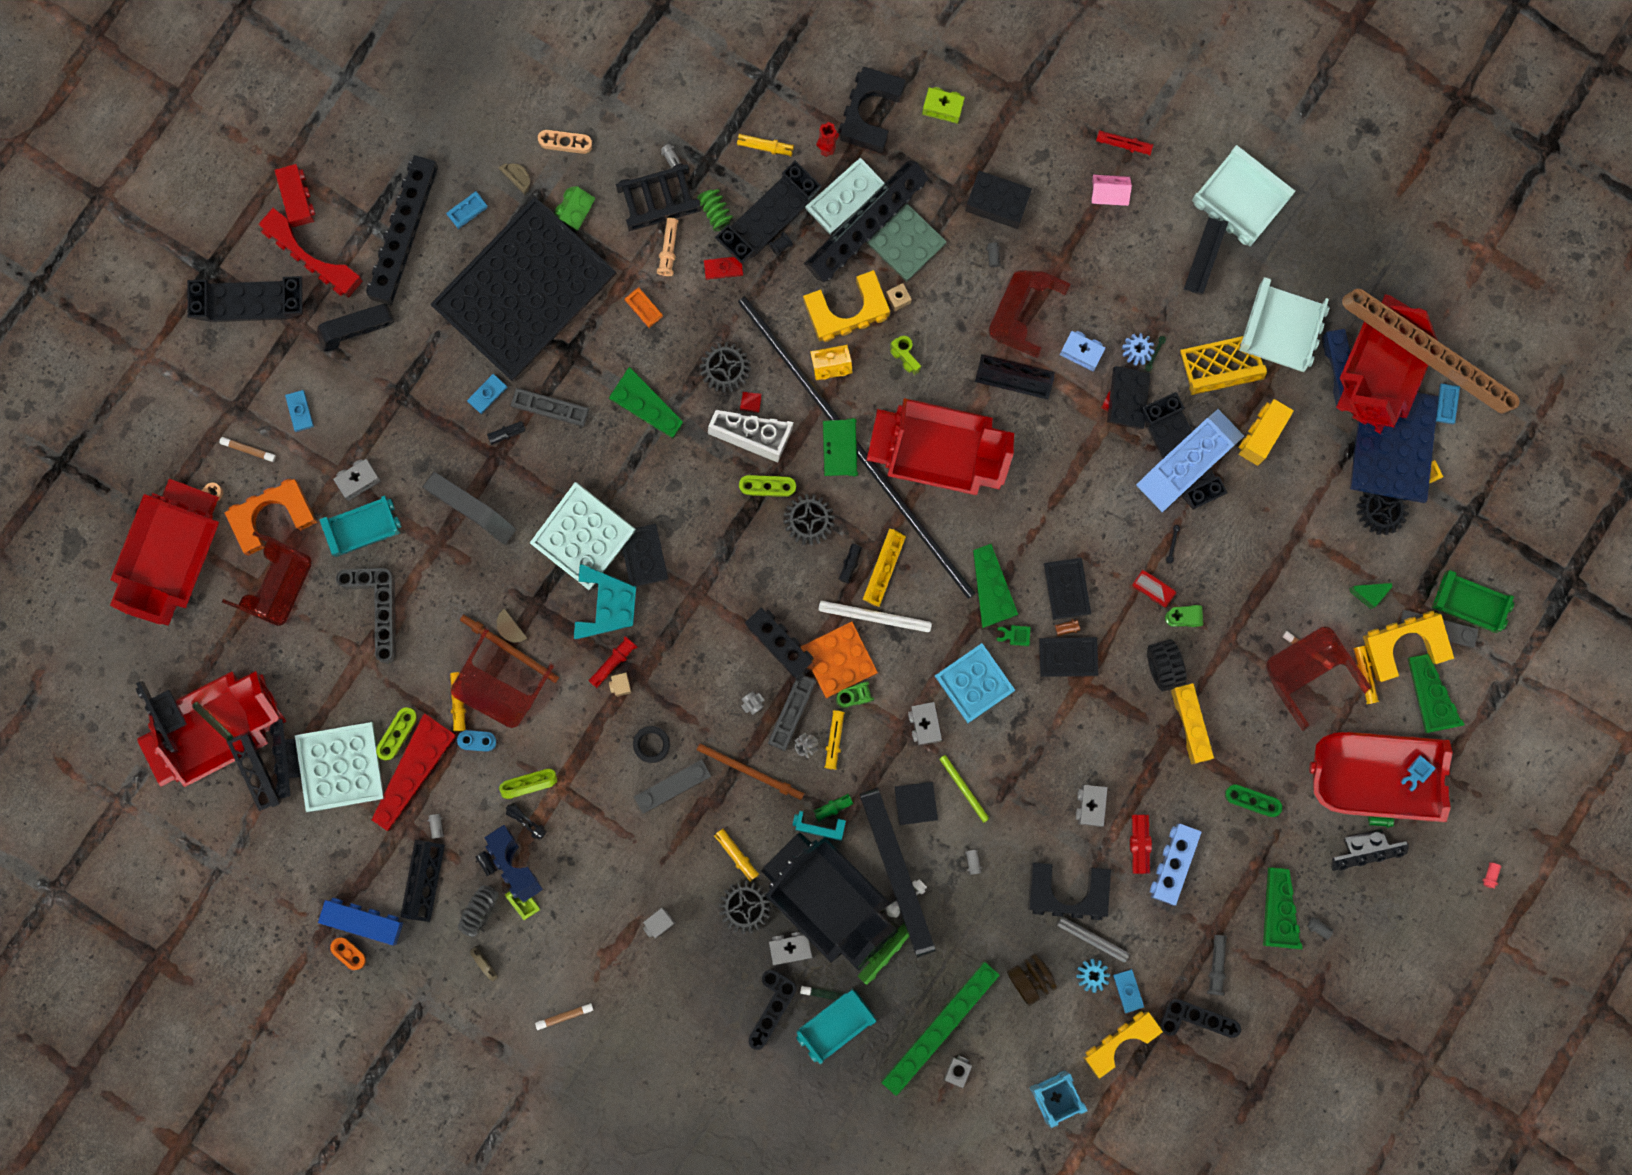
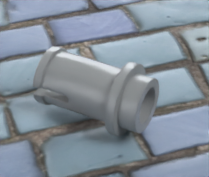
[661,144,682,168]
[427,814,444,839]
[965,850,983,875]

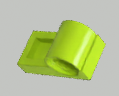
[890,336,921,375]

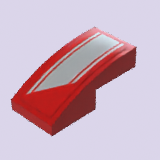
[1132,570,1177,608]

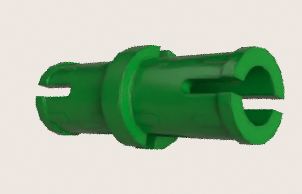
[813,794,853,822]

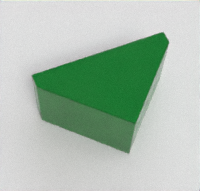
[1349,583,1392,609]

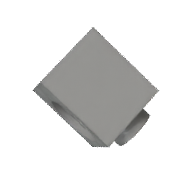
[944,1055,972,1088]

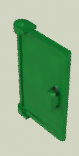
[823,418,858,477]

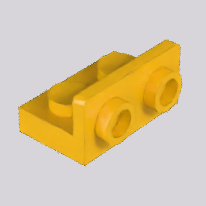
[810,345,853,380]

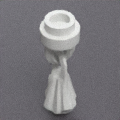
[886,879,927,918]

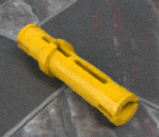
[737,133,794,157]
[1353,646,1379,704]
[450,672,466,731]
[824,710,845,770]
[714,828,759,882]

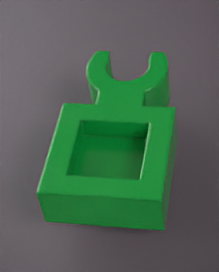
[996,625,1031,647]

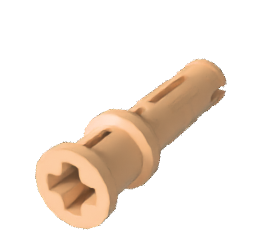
[657,218,678,276]

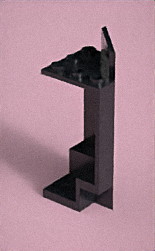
[761,832,898,971]

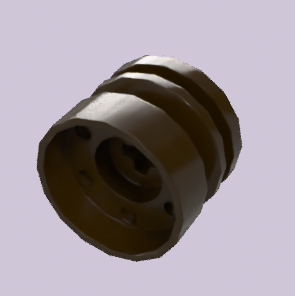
[1007,953,1057,1007]

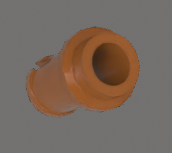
[1055,619,1080,636]

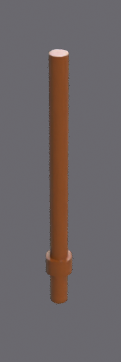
[460,614,560,684]
[697,744,805,800]

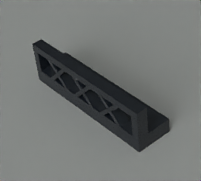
[1183,217,1228,295]
[975,354,1055,400]
[226,731,281,811]
[400,840,445,922]

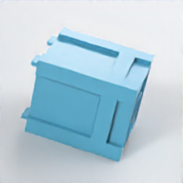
[1029,1070,1087,1128]

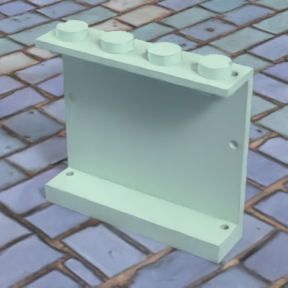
[1239,277,1330,372]

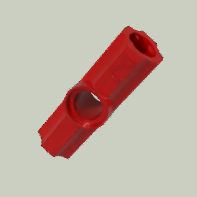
[816,122,839,157]
[1130,815,1152,874]

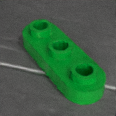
[1225,785,1282,817]

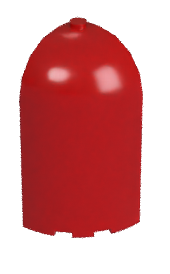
[1309,732,1453,822]

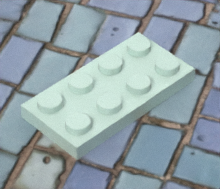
[805,158,884,235]

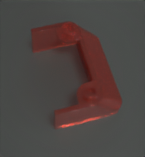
[989,270,1070,358]
[222,532,312,626]

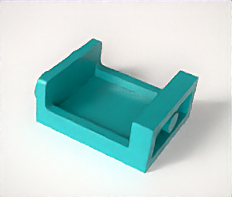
[793,811,846,841]

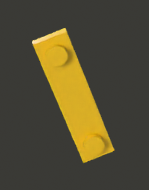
[863,529,906,607]

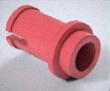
[1482,862,1502,889]

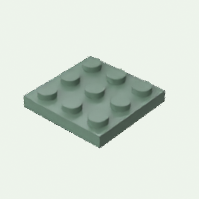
[867,203,946,282]

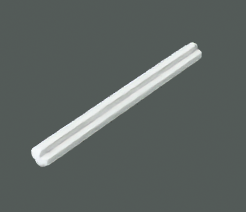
[819,601,932,632]

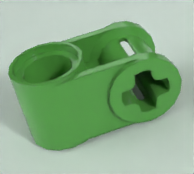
[1165,605,1203,627]
[836,681,874,708]

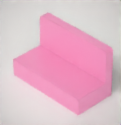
[1092,175,1132,205]

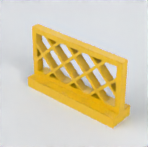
[1180,336,1267,395]

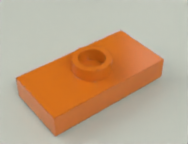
[624,287,663,328]

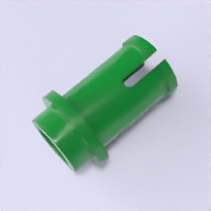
[1368,816,1394,828]

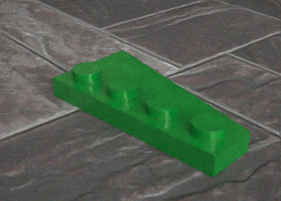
[609,367,683,439]
[973,544,1018,629]
[1407,654,1465,734]
[1263,867,1303,950]

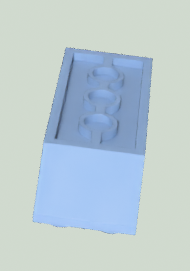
[1136,409,1244,512]

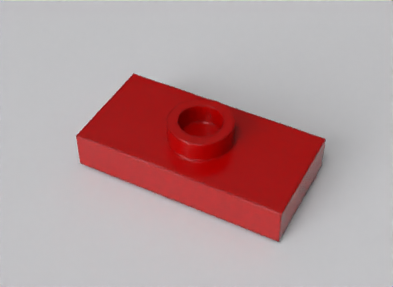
[704,257,743,280]

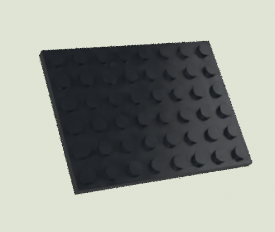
[430,197,617,382]

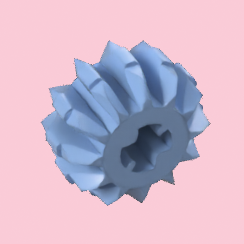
[1122,333,1155,366]

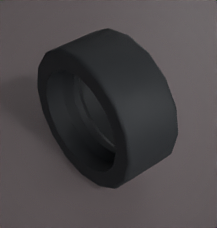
[633,726,670,763]

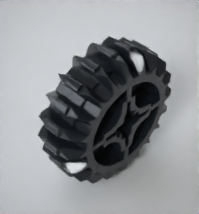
[1356,492,1409,536]

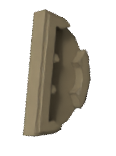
[499,163,531,195]
[497,609,528,643]
[470,946,499,981]

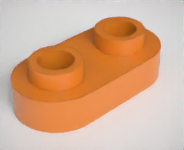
[330,937,366,970]

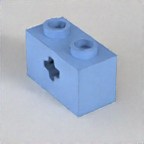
[1060,331,1105,371]

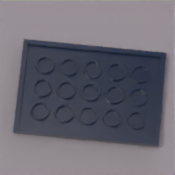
[1350,393,1438,503]

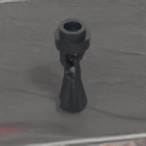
[506,803,547,841]

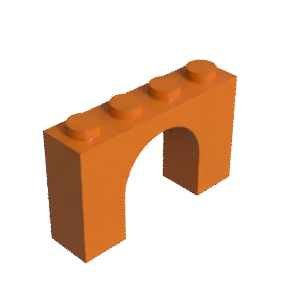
[224,479,318,556]

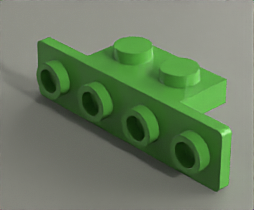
[858,923,909,985]

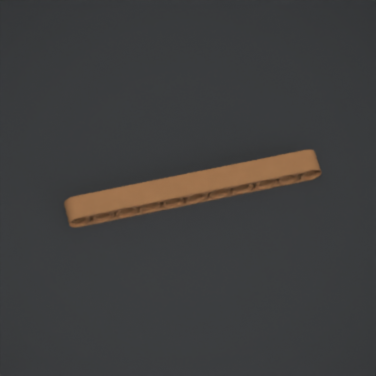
[1342,289,1520,414]

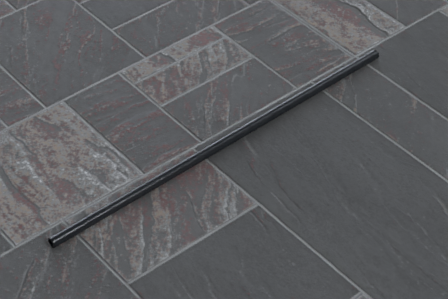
[738,296,976,599]

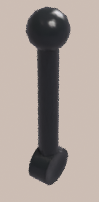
[1166,525,1180,564]

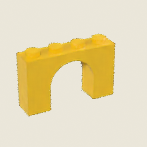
[803,270,890,342]
[1363,611,1454,682]

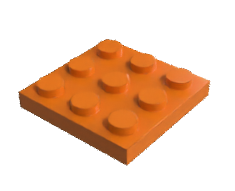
[800,622,878,699]

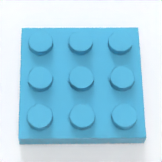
[934,643,1015,724]

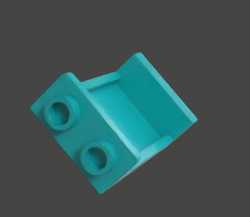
[319,495,402,558]
[796,987,877,1064]

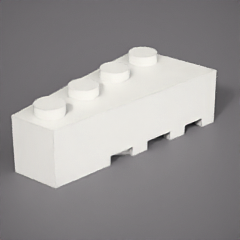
[708,410,794,462]

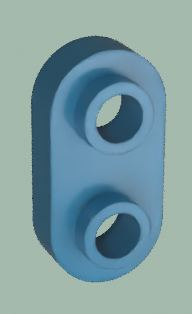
[457,730,497,752]

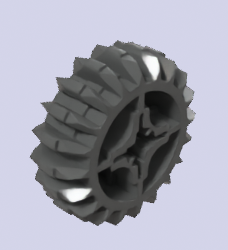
[700,342,751,393]
[783,494,835,546]
[719,880,772,934]
[458,885,499,937]

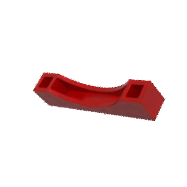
[258,208,363,298]

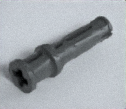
[1207,935,1227,996]

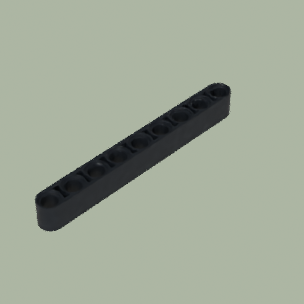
[859,787,936,958]

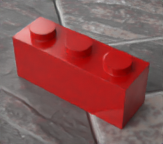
[275,164,316,228]

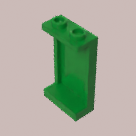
[1431,570,1515,633]

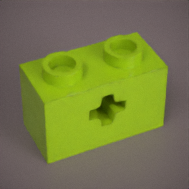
[922,87,965,124]

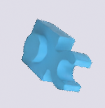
[1401,755,1435,791]

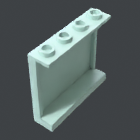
[1192,145,1295,247]

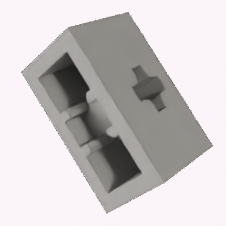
[334,459,381,501]
[908,702,942,746]
[1076,785,1107,827]
[643,908,676,938]
[769,932,812,965]

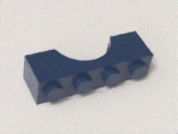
[1321,329,1350,410]
[484,825,543,903]

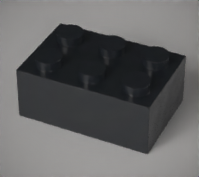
[965,171,1032,229]

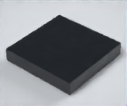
[894,782,938,825]

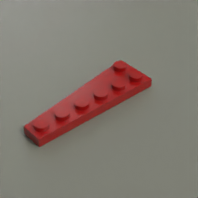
[371,713,457,831]

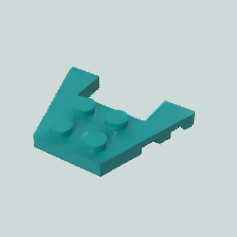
[574,564,636,639]

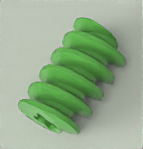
[697,189,733,232]

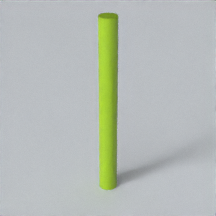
[939,755,990,823]

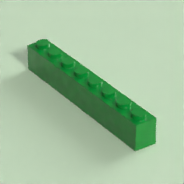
[881,962,1000,1096]

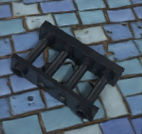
[616,164,701,232]

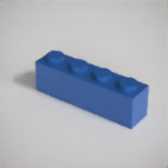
[318,898,403,945]

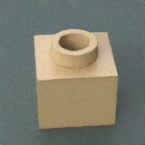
[886,283,912,312]
[609,673,632,697]

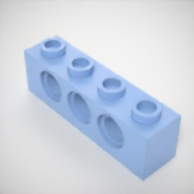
[1150,823,1201,906]

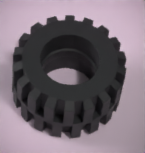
[1147,639,1187,692]

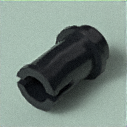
[475,851,497,877]

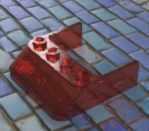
[451,626,554,728]
[1266,627,1372,731]

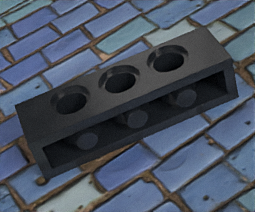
[745,607,815,681]

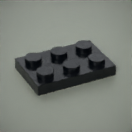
[1107,366,1150,429]
[622,523,668,587]
[1043,558,1091,620]
[1039,637,1098,677]

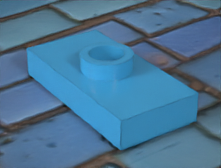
[446,191,488,229]
[467,374,508,415]
[1436,383,1460,424]
[285,390,314,432]
[1113,969,1144,1013]

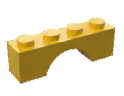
[1171,683,1214,765]
[1083,1011,1163,1079]

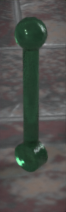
[1145,336,1166,372]

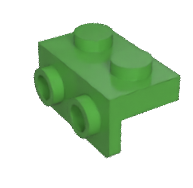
[554,186,595,231]

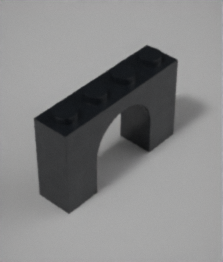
[838,66,906,154]
[1028,863,1111,920]

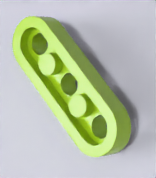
[739,475,796,497]
[376,707,417,761]
[499,769,557,799]

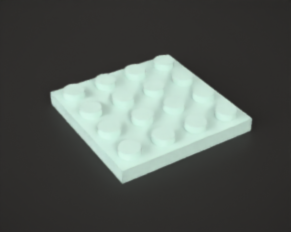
[530,482,636,590]
[295,722,384,812]

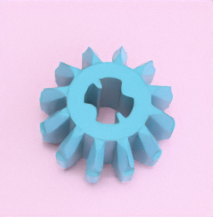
[1076,959,1110,993]

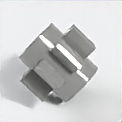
[741,691,764,715]
[795,733,818,758]

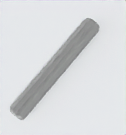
[1058,917,1129,962]

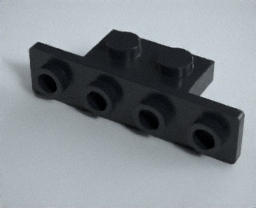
[136,681,187,753]
[270,719,301,799]
[1331,829,1409,871]

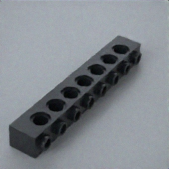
[366,155,438,306]
[804,160,929,283]

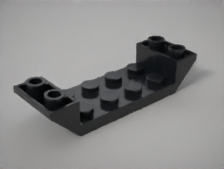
[715,160,822,264]
[187,276,303,322]
[1142,392,1228,510]

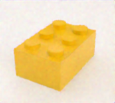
[1238,399,1294,466]

